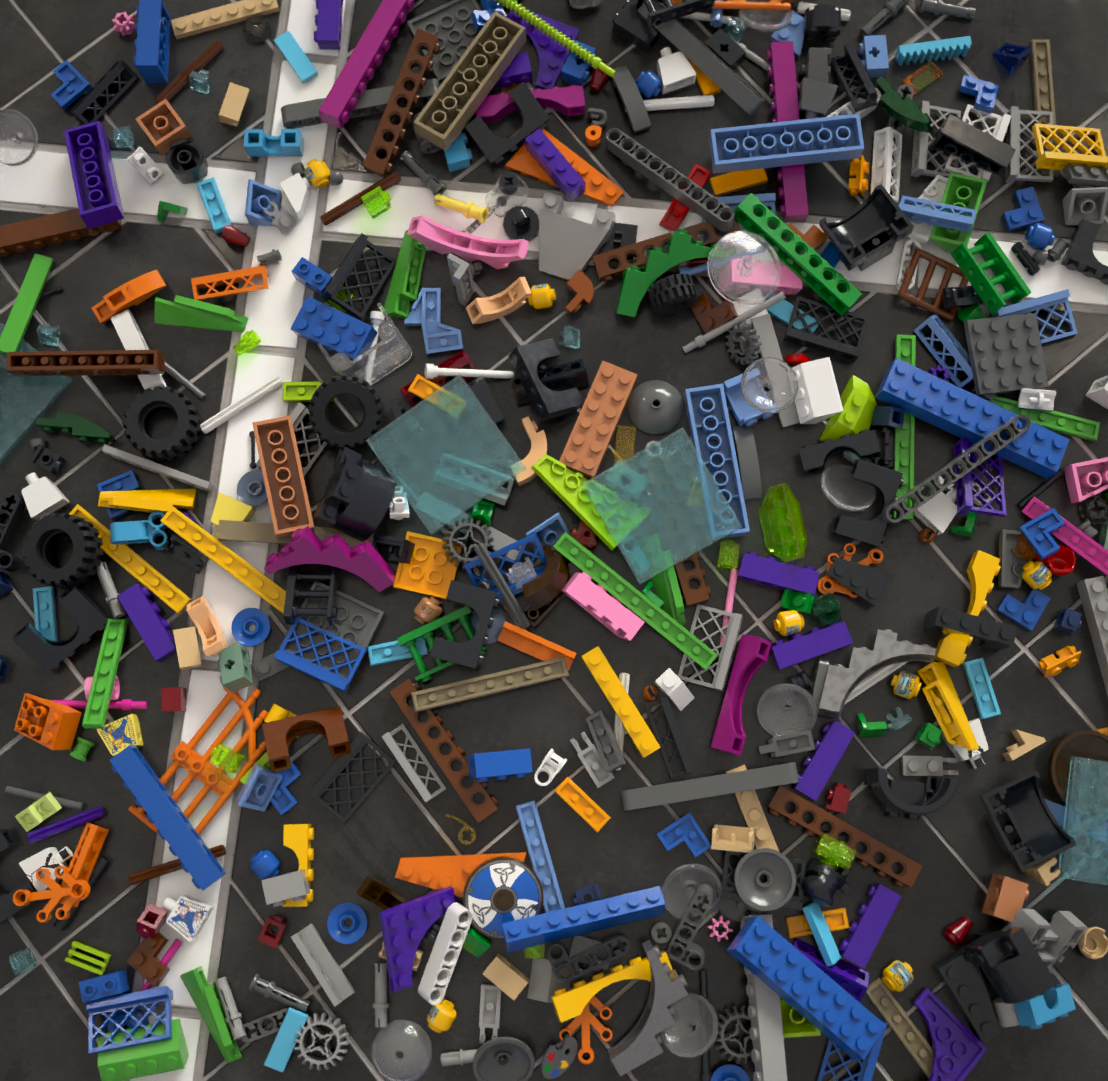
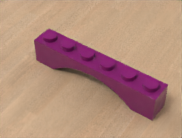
[476,85,585,125]
[711,634,772,756]

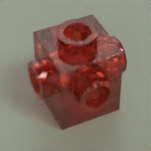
[570,520,598,550]

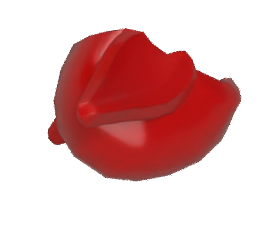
[1031,545,1078,576]

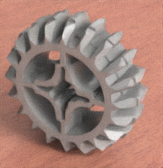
[294,1012,349,1071]

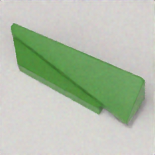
[383,230,426,319]
[155,295,248,332]
[638,533,686,626]
[180,966,243,1063]

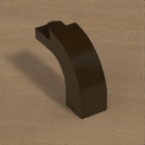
[522,544,569,610]
[356,876,410,910]

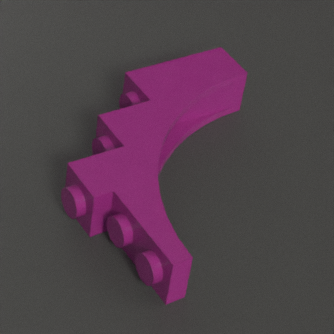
[264,526,396,592]

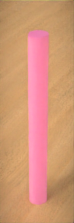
[719,569,738,645]

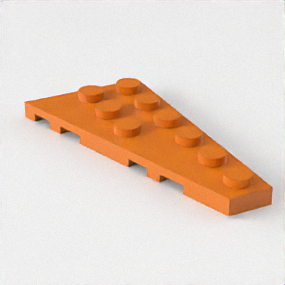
[505,129,624,207]
[395,852,526,898]

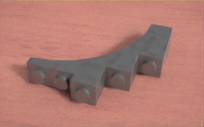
[819,629,936,719]
[608,940,688,1076]

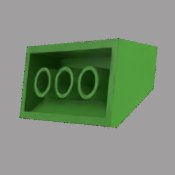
[929,172,987,253]
[98,1019,189,1081]

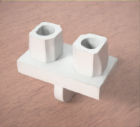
[127,146,163,184]
[1017,388,1056,410]
[389,486,409,520]

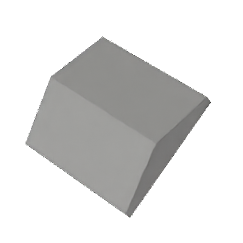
[527,956,571,1003]

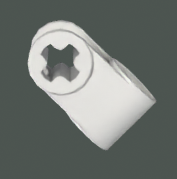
[534,748,567,787]

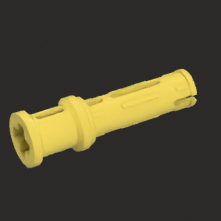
[434,193,489,223]

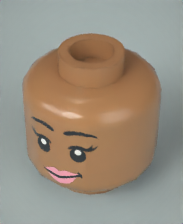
[414,596,443,625]

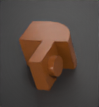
[788,223,827,252]
[564,270,594,314]

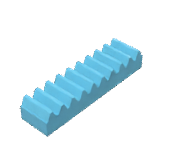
[895,36,972,66]

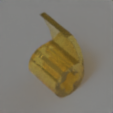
[445,814,477,845]

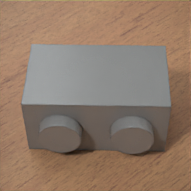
[261,869,310,907]

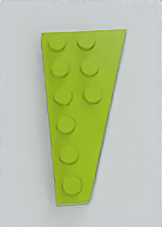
[531,454,651,550]

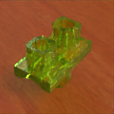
[815,833,857,870]

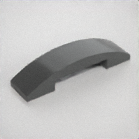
[610,65,651,133]
[732,425,762,500]

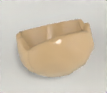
[1078,927,1108,960]

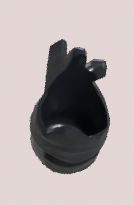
[802,857,853,907]

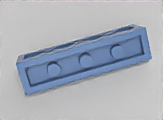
[898,195,977,233]
[913,315,973,388]

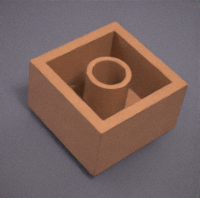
[136,99,191,156]
[982,874,1029,923]

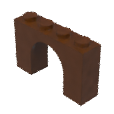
[262,706,351,772]

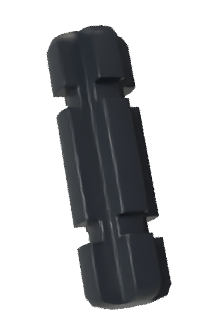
[1011,242,1040,276]

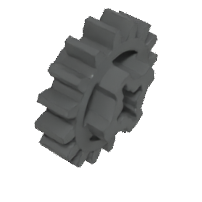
[725,323,762,365]

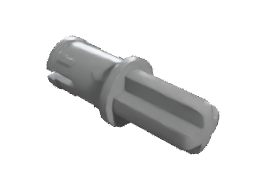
[441,1048,479,1066]

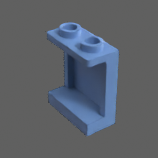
[723,368,777,427]

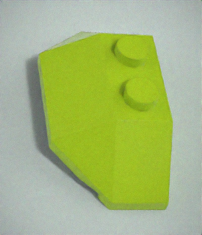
[819,375,878,441]

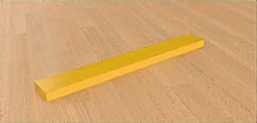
[69,504,192,615]
[160,506,286,614]

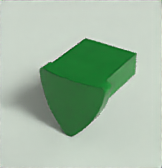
[157,201,188,222]
[958,305,986,323]
[468,499,495,527]
[950,512,979,538]
[641,581,664,608]
[856,714,887,738]
[462,924,491,958]

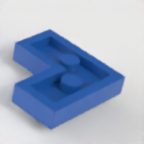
[470,0,507,30]
[51,60,91,110]
[959,75,999,114]
[1002,187,1045,232]
[97,470,141,520]
[1019,508,1065,560]
[996,588,1051,631]
[270,759,302,815]
[656,812,711,857]

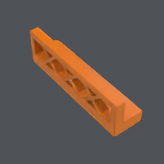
[191,266,269,301]
[497,621,577,671]
[59,822,109,907]

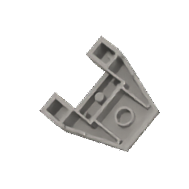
[539,191,615,281]
[1009,908,1088,973]

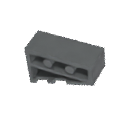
[801,48,832,117]

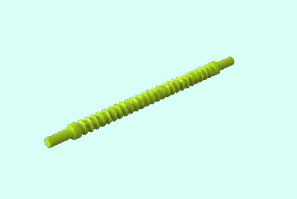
[495,0,616,78]

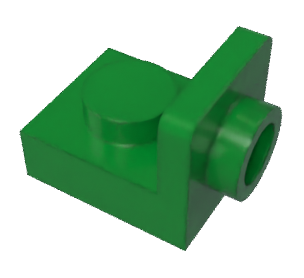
[781,588,815,614]

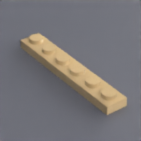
[171,0,280,39]
[726,765,779,852]

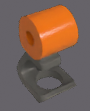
[585,108,607,146]

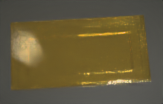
[614,425,636,465]

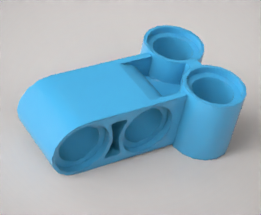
[110,511,169,550]

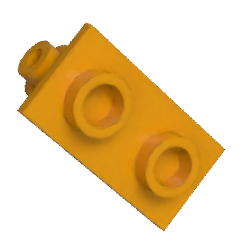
[848,155,869,197]
[1038,646,1081,678]

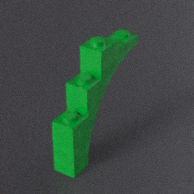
[615,228,727,317]

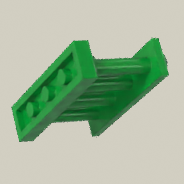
[951,232,1031,315]
[397,606,488,683]

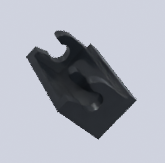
[942,285,984,309]
[372,534,415,564]
[164,535,210,574]

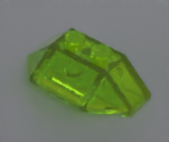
[758,483,807,562]

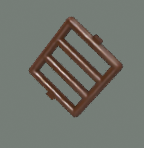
[898,248,969,321]

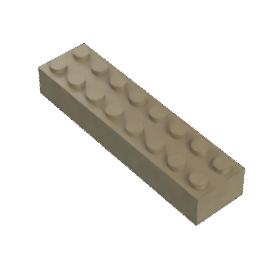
[413,11,526,151]

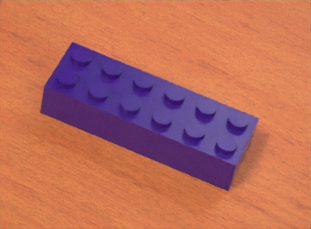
[64,121,124,229]

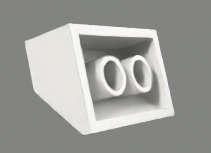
[787,357,843,424]

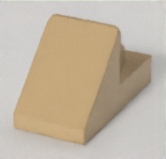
[1003,730,1046,761]

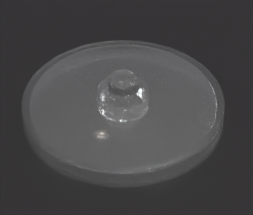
[707,231,781,306]

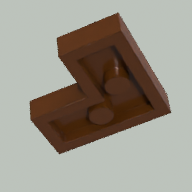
[691,294,739,334]
[127,932,170,986]

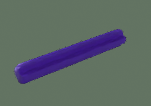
[27,806,105,843]

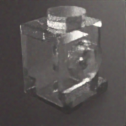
[506,557,537,589]

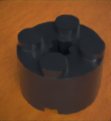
[804,4,841,43]
[166,140,208,184]

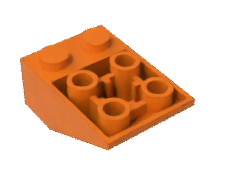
[14,693,82,750]

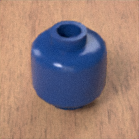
[635,70,662,98]
[1024,223,1055,250]
[250,850,280,880]

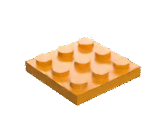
[393,531,462,600]

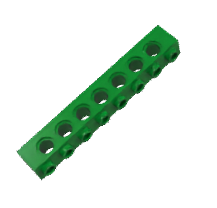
[734,193,862,316]

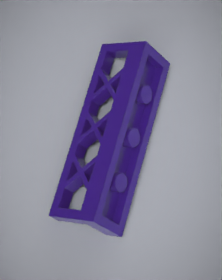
[792,937,869,1002]

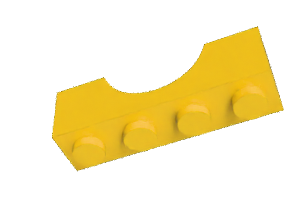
[282,824,314,907]

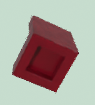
[161,687,186,712]

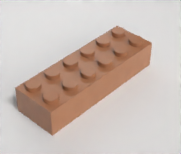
[559,360,638,481]
[252,415,315,539]

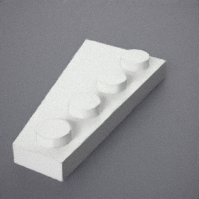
[906,175,948,244]

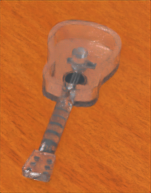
[460,172,529,235]

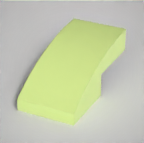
[15,792,62,832]

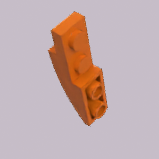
[92,270,166,324]

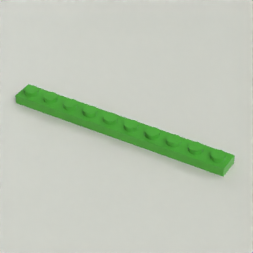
[892,334,916,520]
[553,532,718,670]

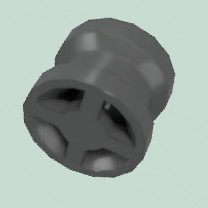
[1077,520,1098,538]
[651,921,671,943]

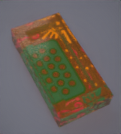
[902,60,943,96]

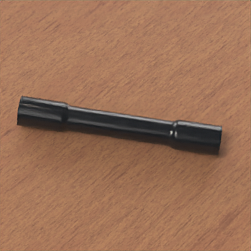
[54,855,111,931]

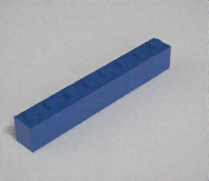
[109,745,226,891]
[502,886,665,953]

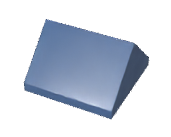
[245,179,281,226]
[526,513,572,562]
[236,763,283,812]

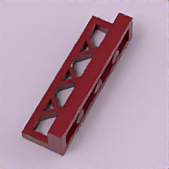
[400,350,476,413]

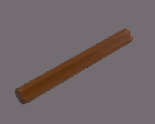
[155,39,224,103]
[320,171,401,226]
[129,845,226,885]

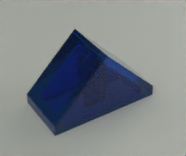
[992,42,1032,74]

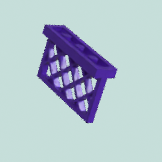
[953,438,1007,517]

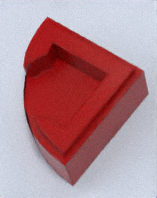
[785,354,812,366]

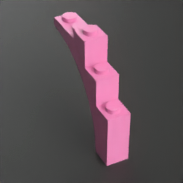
[407,215,529,269]

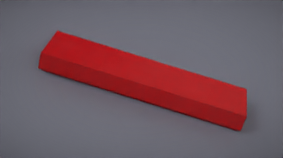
[659,164,712,232]

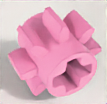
[112,11,135,36]
[707,915,733,942]

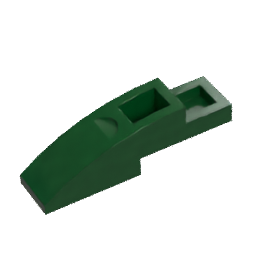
[876,76,932,133]
[35,411,115,444]

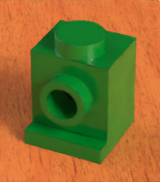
[914,723,943,751]

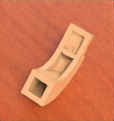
[466,277,532,324]
[510,416,547,486]
[187,596,228,656]

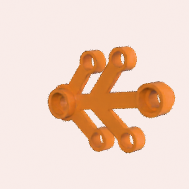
[817,543,884,598]
[13,866,90,922]
[559,981,612,1064]

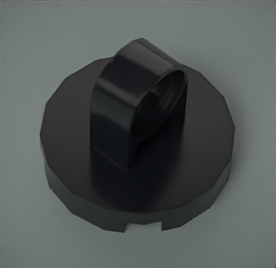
[503,206,539,242]

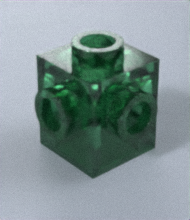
[811,593,842,627]

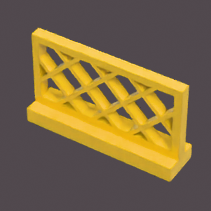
[1032,123,1108,170]

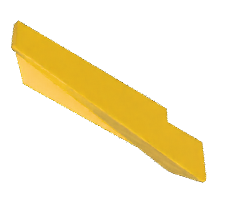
[98,489,196,514]
[917,662,979,751]

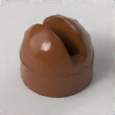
[919,528,936,544]
[642,685,658,701]

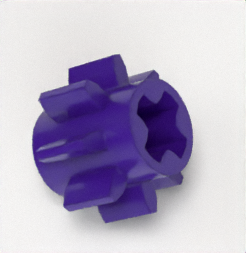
[928,365,951,381]

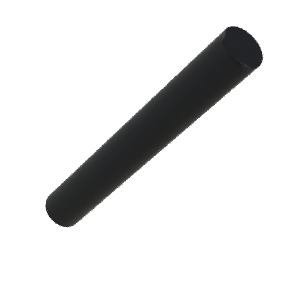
[1017,469,1065,509]

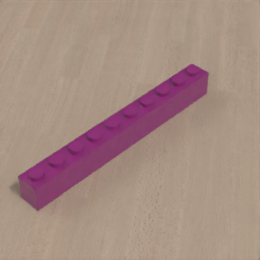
[318,0,415,129]
[766,41,809,223]

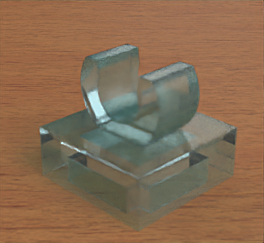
[724,17,747,42]
[189,69,211,95]
[112,125,136,150]
[37,323,61,347]
[559,325,580,349]
[886,707,912,732]
[8,947,37,975]

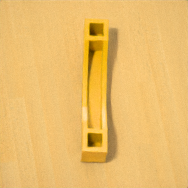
[935,550,1001,667]
[581,646,661,758]
[550,951,672,1022]

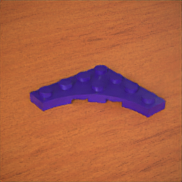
[508,9,579,90]
[379,886,455,993]
[912,988,988,1081]

